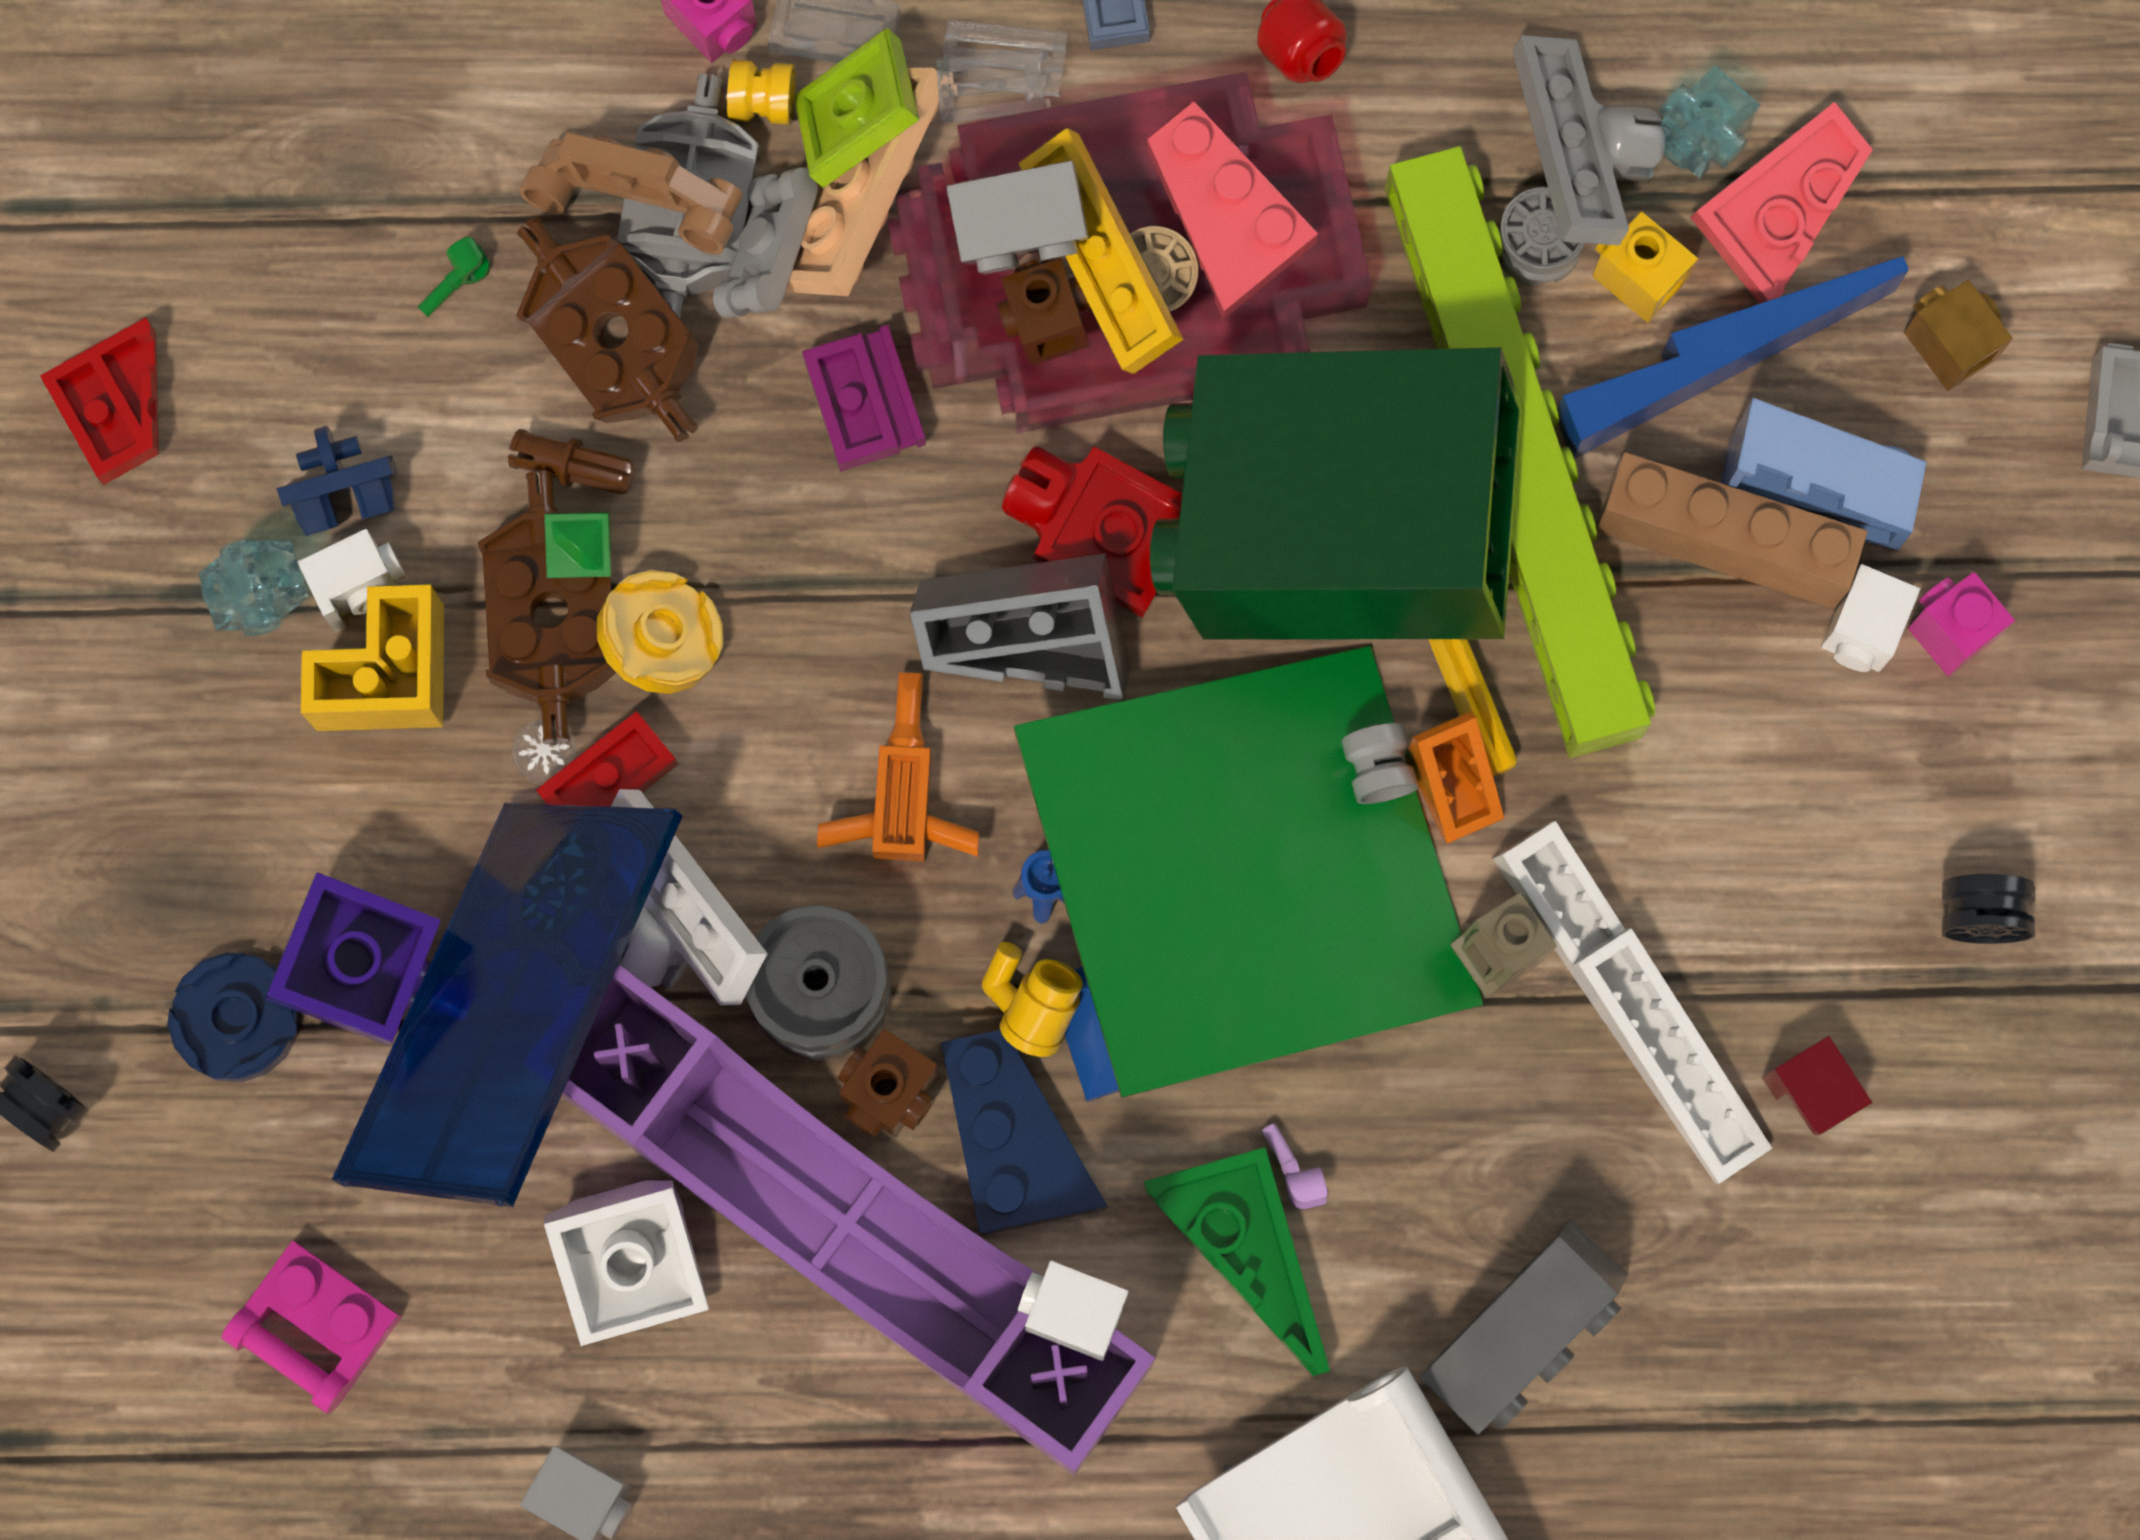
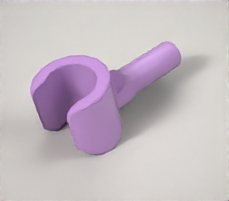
[1262,1123,1328,1209]

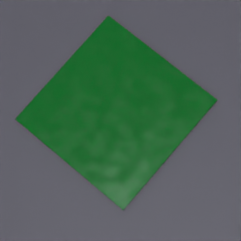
[1013,646,1484,1098]

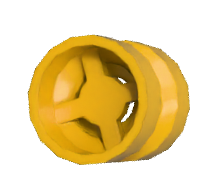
[727,59,796,125]

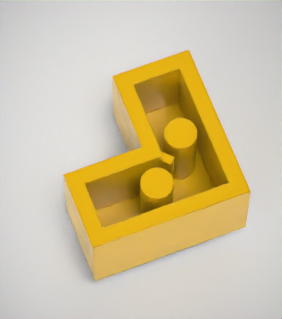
[301,585,444,731]

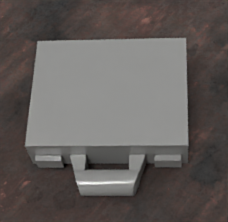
[2081,343,2140,478]

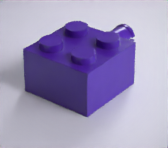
[264,872,482,1045]

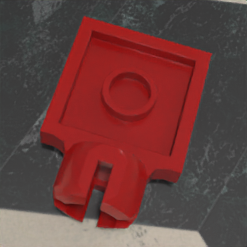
[1001,446,1182,618]

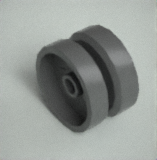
[745,905,891,1061]

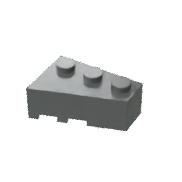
[910,553,1130,700]

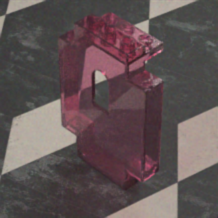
[887,72,1372,433]

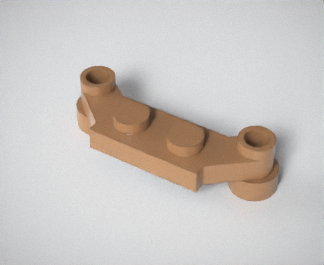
[519,132,743,255]

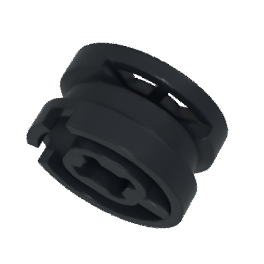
[1942,874,2035,944]
[0,1054,89,1152]

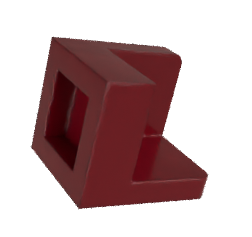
[1762,1036,1873,1136]

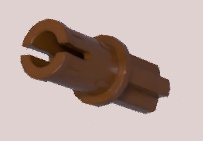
[508,429,635,495]

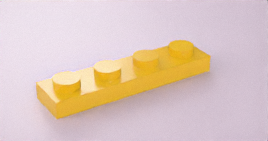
[1018,128,1184,374]

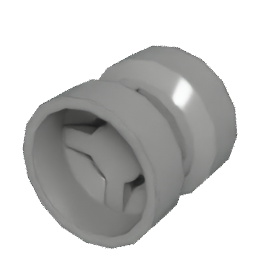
[1341,723,1419,804]

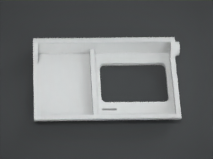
[1176,1366,1508,1540]

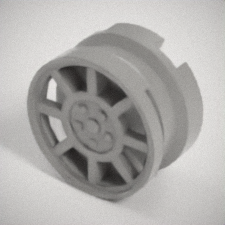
[1498,187,1585,286]

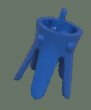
[1012,850,1064,924]

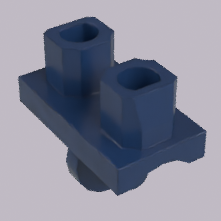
[276,425,398,536]

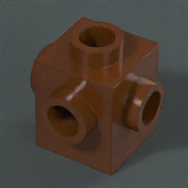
[997,258,1092,366]
[838,1028,941,1138]

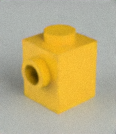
[1592,211,1698,323]

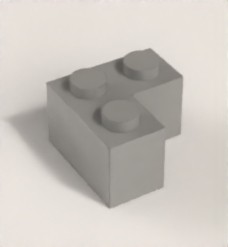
[946,161,1089,275]

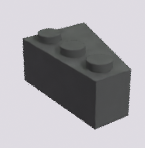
[1420,1219,1628,1435]

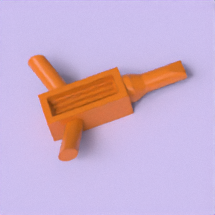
[817,672,980,862]

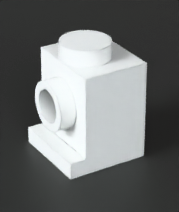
[297,528,406,633]

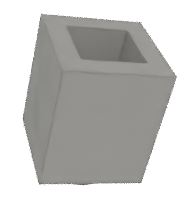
[519,1446,633,1540]

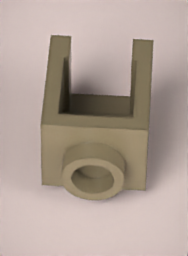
[1450,892,1557,998]

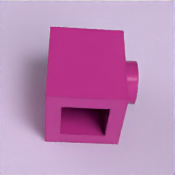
[661,0,757,63]
[1908,572,2016,677]

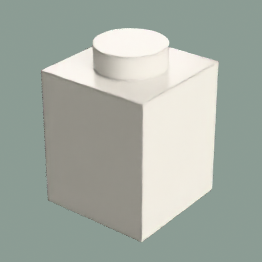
[1821,564,1921,672]
[1018,1260,1129,1361]

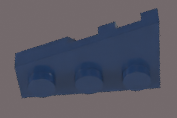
[941,1030,1108,1236]

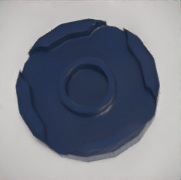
[167,952,301,1082]

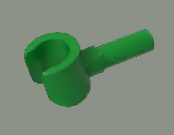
[417,236,490,317]

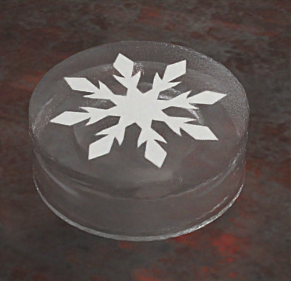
[512,719,579,785]

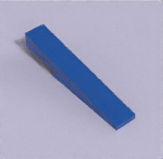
[1557,256,1909,459]

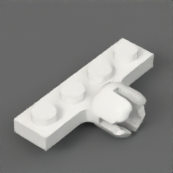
[602,789,768,1005]

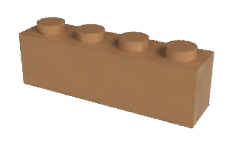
[1596,452,1868,609]

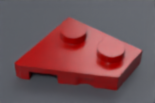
[40,317,159,485]

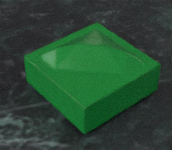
[544,511,613,578]

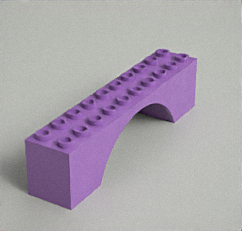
[527,958,1155,1476]

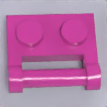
[221,1241,402,1415]

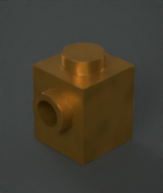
[1904,279,2013,391]

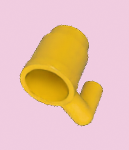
[982,942,1083,1057]

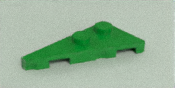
[1143,1147,1330,1377]

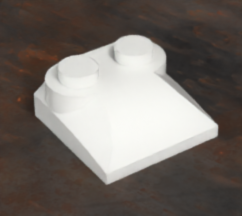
[544,1180,709,1346]

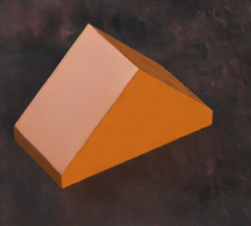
[1405,711,1505,844]

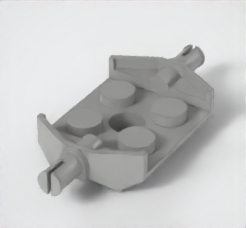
[617,74,761,318]

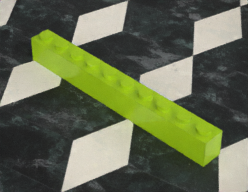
[1384,146,1655,759]

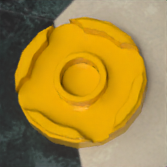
[597,570,723,694]

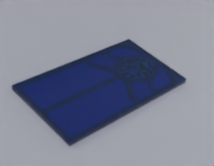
[332,803,683,1207]

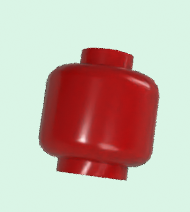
[1257,0,1347,84]

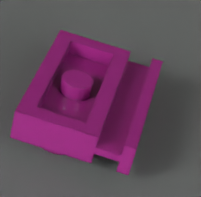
[802,325,926,472]

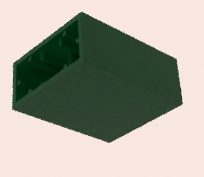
[1150,347,1522,640]

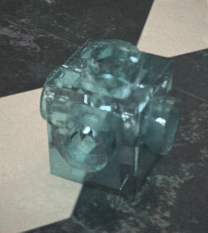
[1659,65,1761,179]
[198,540,309,636]

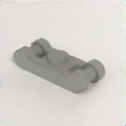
[713,167,818,319]

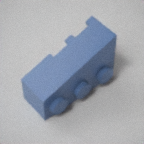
[1720,398,1927,550]

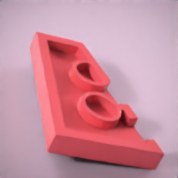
[1147,102,1318,320]
[1690,102,1873,304]

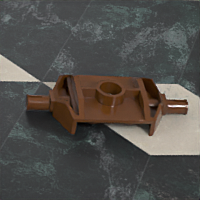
[516,217,699,442]
[478,470,616,745]

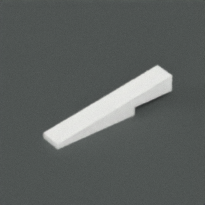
[1492,821,1772,1184]

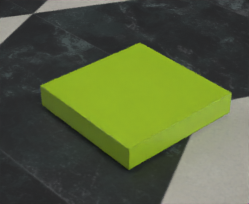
[794,28,919,188]

